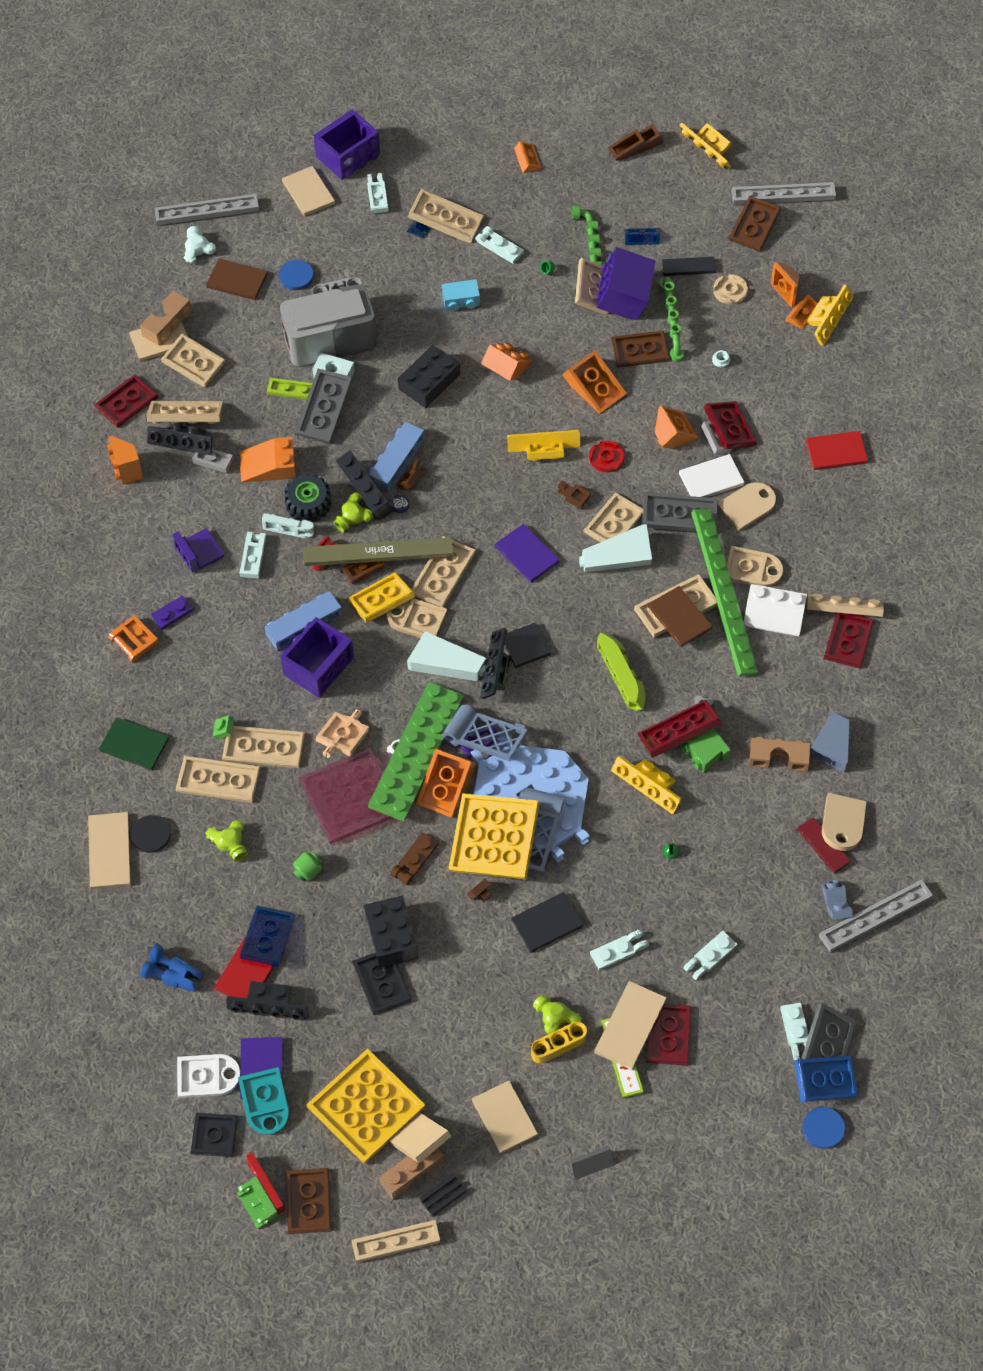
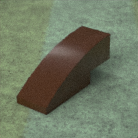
[608,124,663,161]

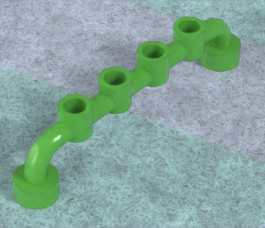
[571,206,602,265]
[659,277,684,362]

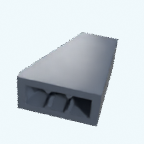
[810,712,849,772]

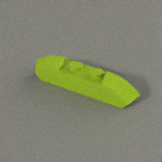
[597,631,645,711]

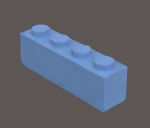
[368,422,425,492]
[264,591,342,651]

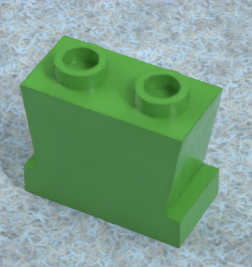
[681,728,730,773]

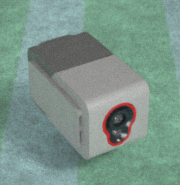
[280,277,377,366]

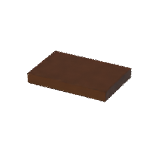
[729,196,781,252]
[206,258,268,300]
[611,330,670,368]
[648,586,712,647]
[286,1168,331,1234]

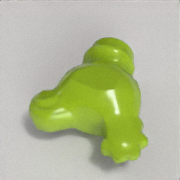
[334,493,373,532]
[205,820,248,862]
[533,994,582,1034]

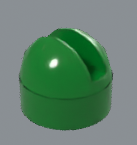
[540,260,556,275]
[663,843,679,859]

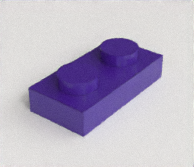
[151,595,193,630]

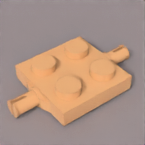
[316,709,369,758]

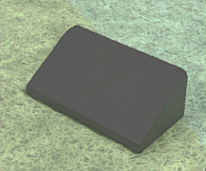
[570,1146,614,1180]

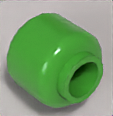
[293,851,322,881]

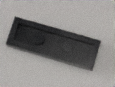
[662,257,716,276]

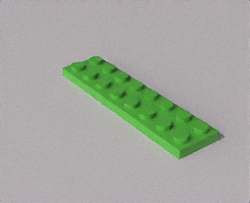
[368,682,464,822]

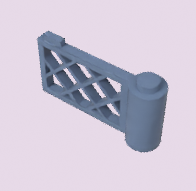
[442,705,528,761]
[519,787,565,873]

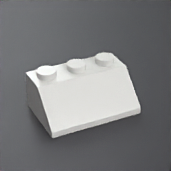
[744,584,807,636]

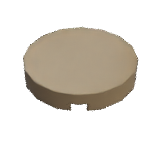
[713,274,748,305]

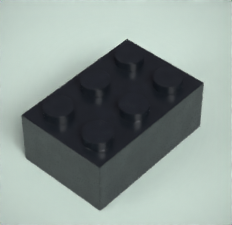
[398,345,460,408]
[364,895,419,968]

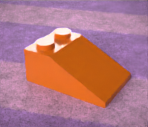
[563,350,627,414]
[239,437,296,483]
[416,749,477,817]

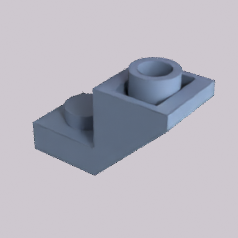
[821,880,853,920]

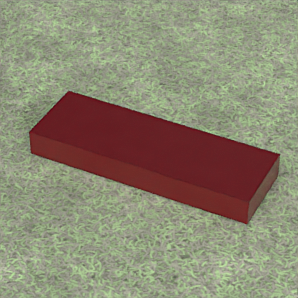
[797,817,850,874]

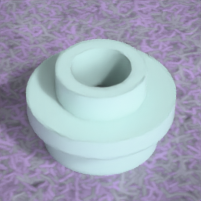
[712,350,730,368]

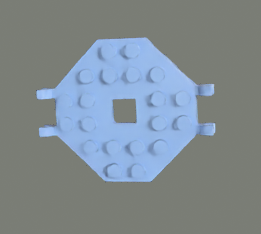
[471,736,590,863]

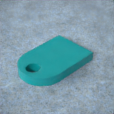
[238,1067,289,1135]

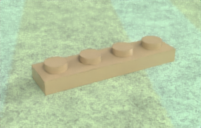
[807,594,884,617]
[351,1220,440,1263]

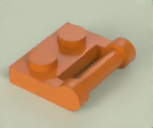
[108,615,159,663]

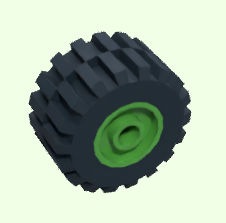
[284,473,332,522]

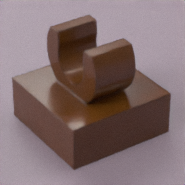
[467,878,492,902]

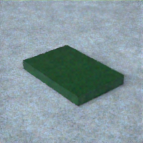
[99,717,169,771]

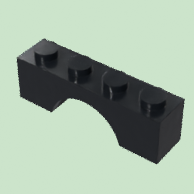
[336,450,394,520]

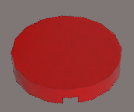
[589,440,625,473]

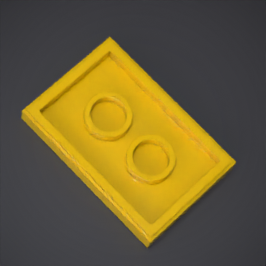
[347,572,415,623]

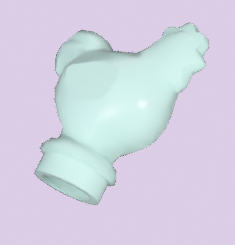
[184,226,216,263]

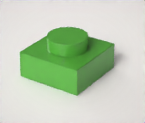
[213,715,234,739]

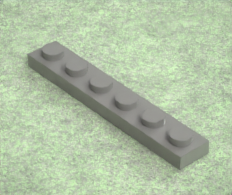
[731,182,836,205]
[155,194,259,225]
[819,879,933,952]

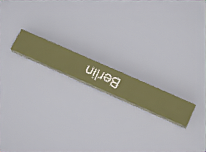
[303,537,454,566]

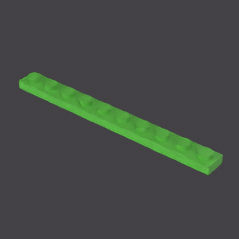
[692,509,758,677]

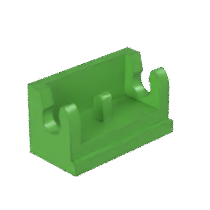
[237,1176,278,1229]

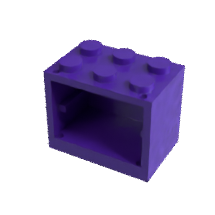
[313,109,380,180]
[596,247,656,320]
[280,617,354,698]

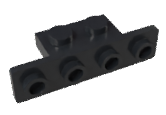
[147,423,213,455]
[480,628,511,699]
[226,981,309,1020]

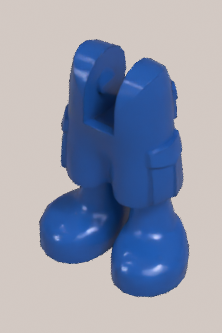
[140,943,204,992]

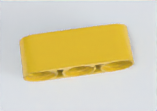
[531,1022,587,1064]

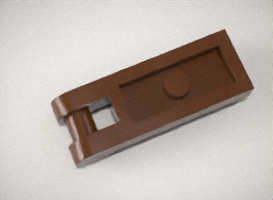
[390,832,439,885]

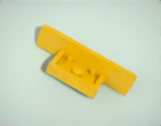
[680,123,732,169]
[807,285,853,346]
[507,430,580,461]
[611,756,681,814]

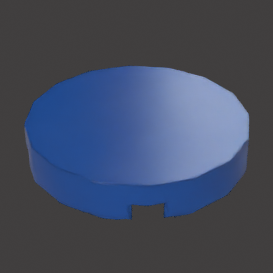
[279,260,314,290]
[802,1107,845,1149]

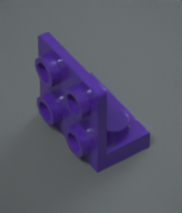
[172,529,224,573]

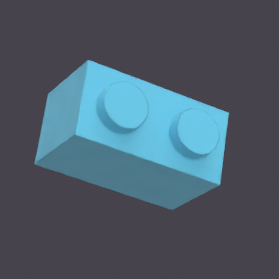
[442,279,480,311]

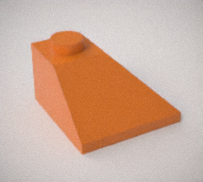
[771,262,799,307]
[655,405,699,449]

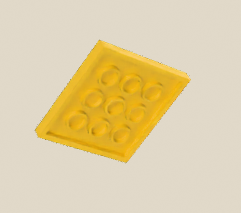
[448,794,540,880]
[307,1048,425,1165]

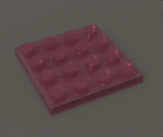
[298,748,393,844]

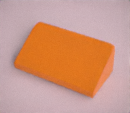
[514,141,542,173]
[785,294,818,329]

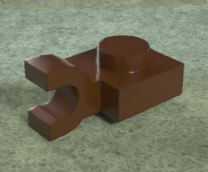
[396,460,427,489]
[557,480,591,509]

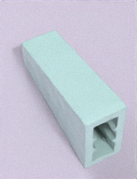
[579,524,652,573]
[407,632,486,681]

